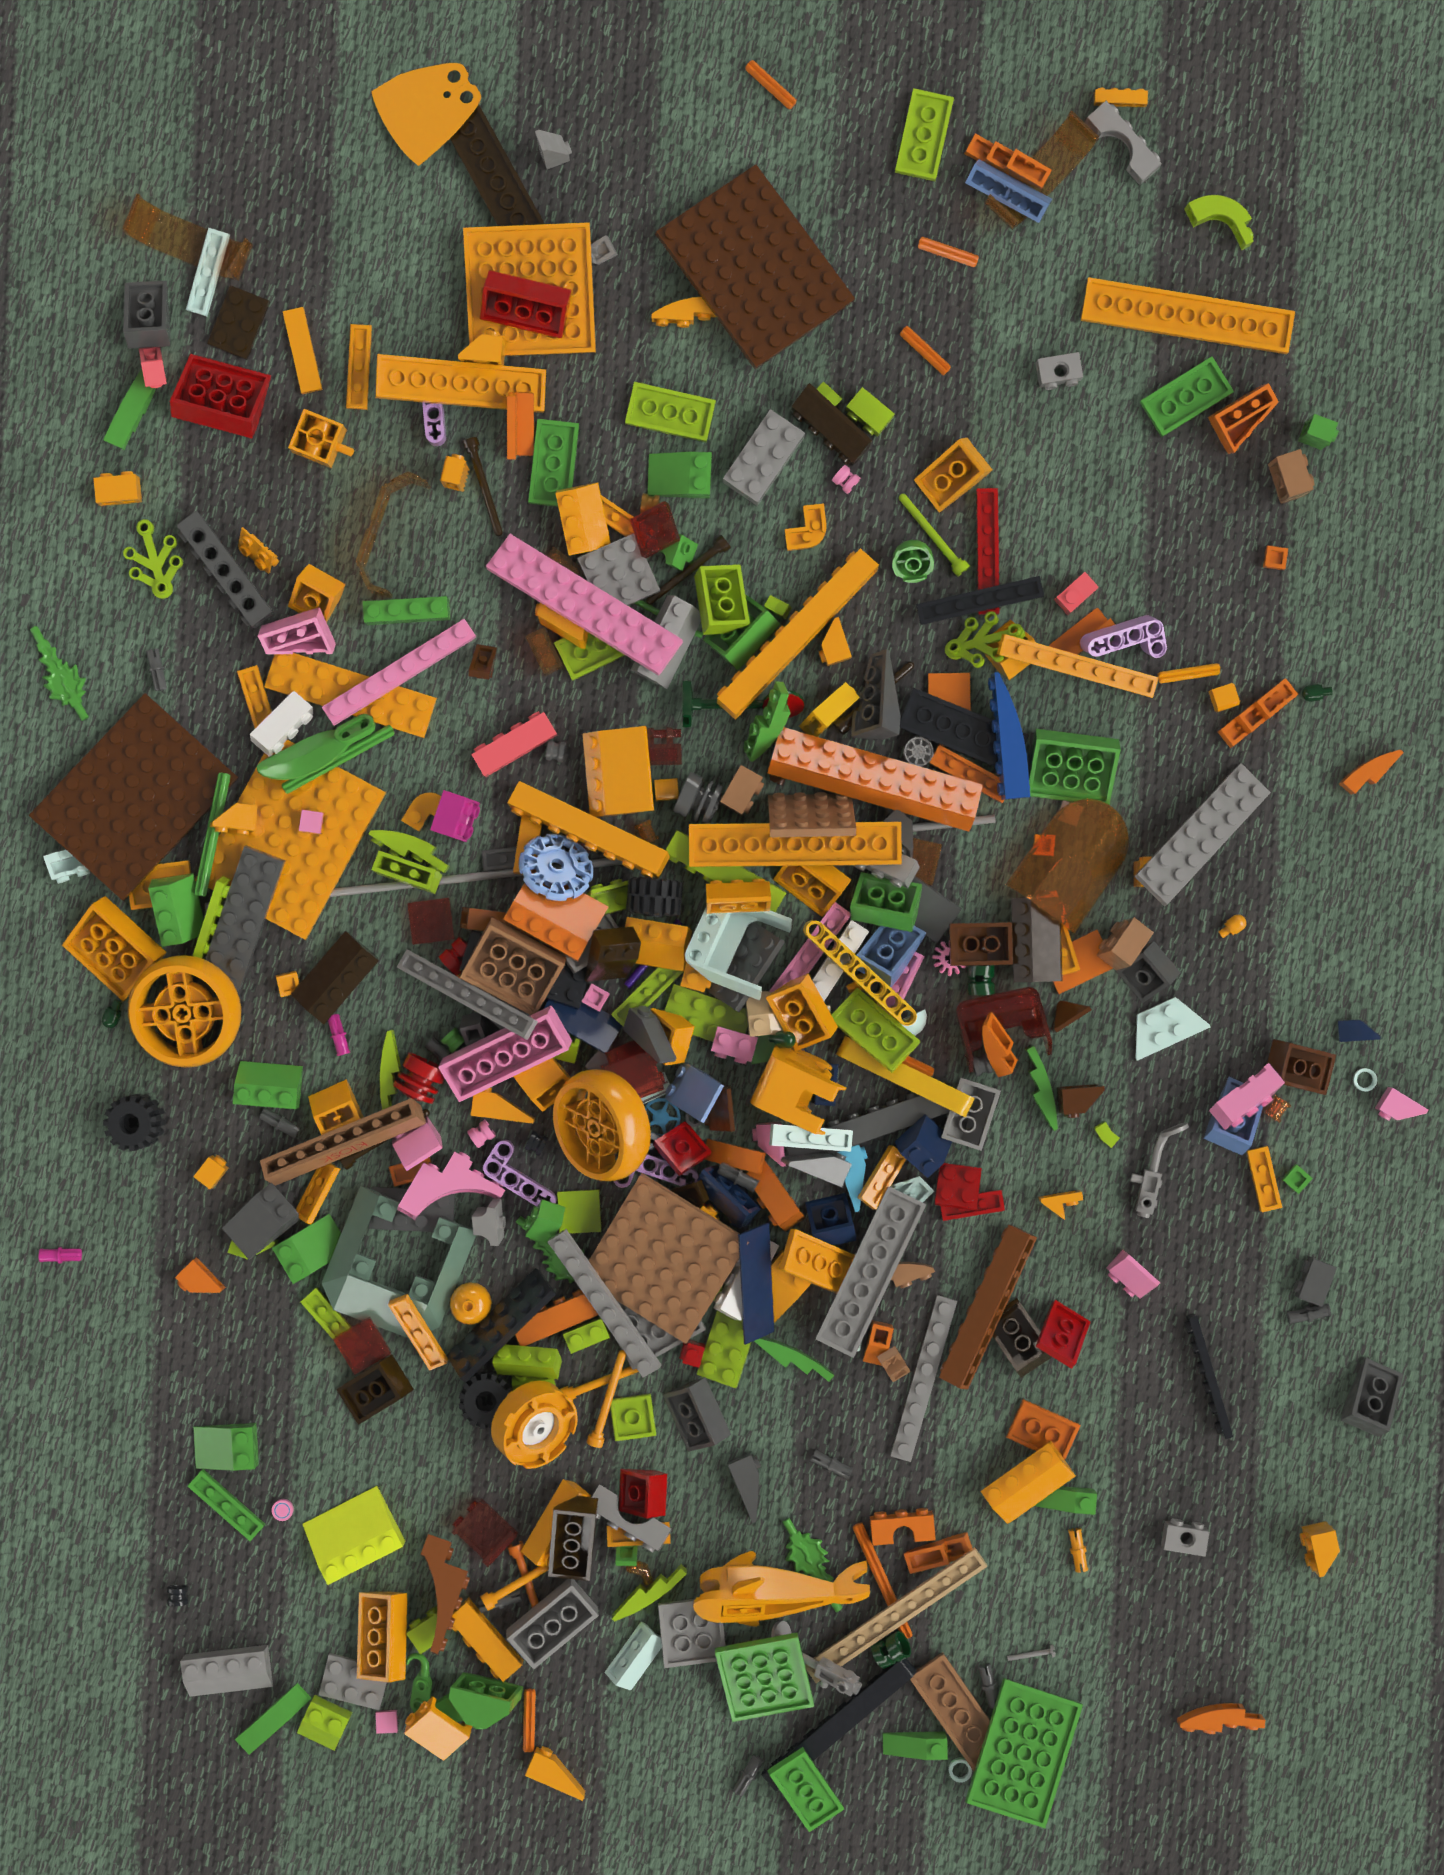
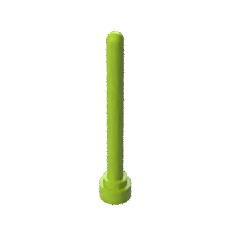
[899,494,970,577]

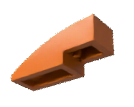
[1339,750,1404,795]
[982,1012,1018,1078]
[704,1139,766,1173]
[904,1532,973,1574]

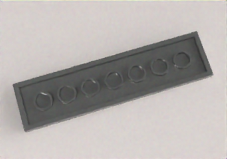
[197,845,285,1007]

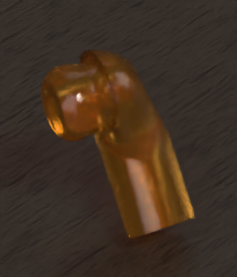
[626,1560,654,1586]

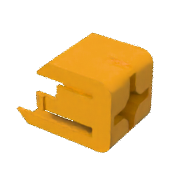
[750,1045,846,1135]

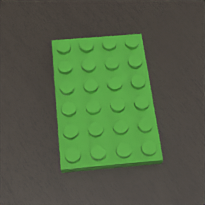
[965,1678,1083,1828]

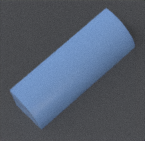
[965,159,1052,223]

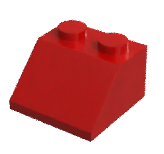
[619,1469,667,1519]

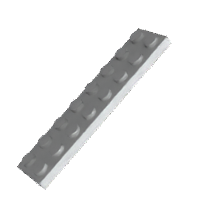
[1134,763,1271,906]
[816,1186,927,1358]

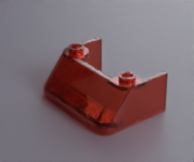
[957,987,1052,1073]

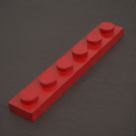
[976,488,1000,615]

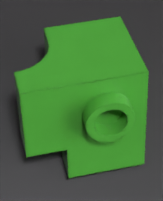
[655,530,698,571]

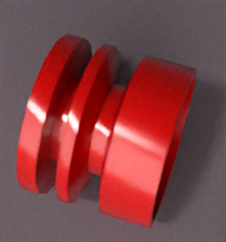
[393,1052,445,1104]

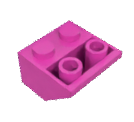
[430,790,480,842]

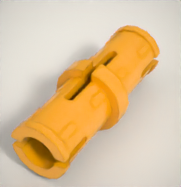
[1068,1528,1088,1573]

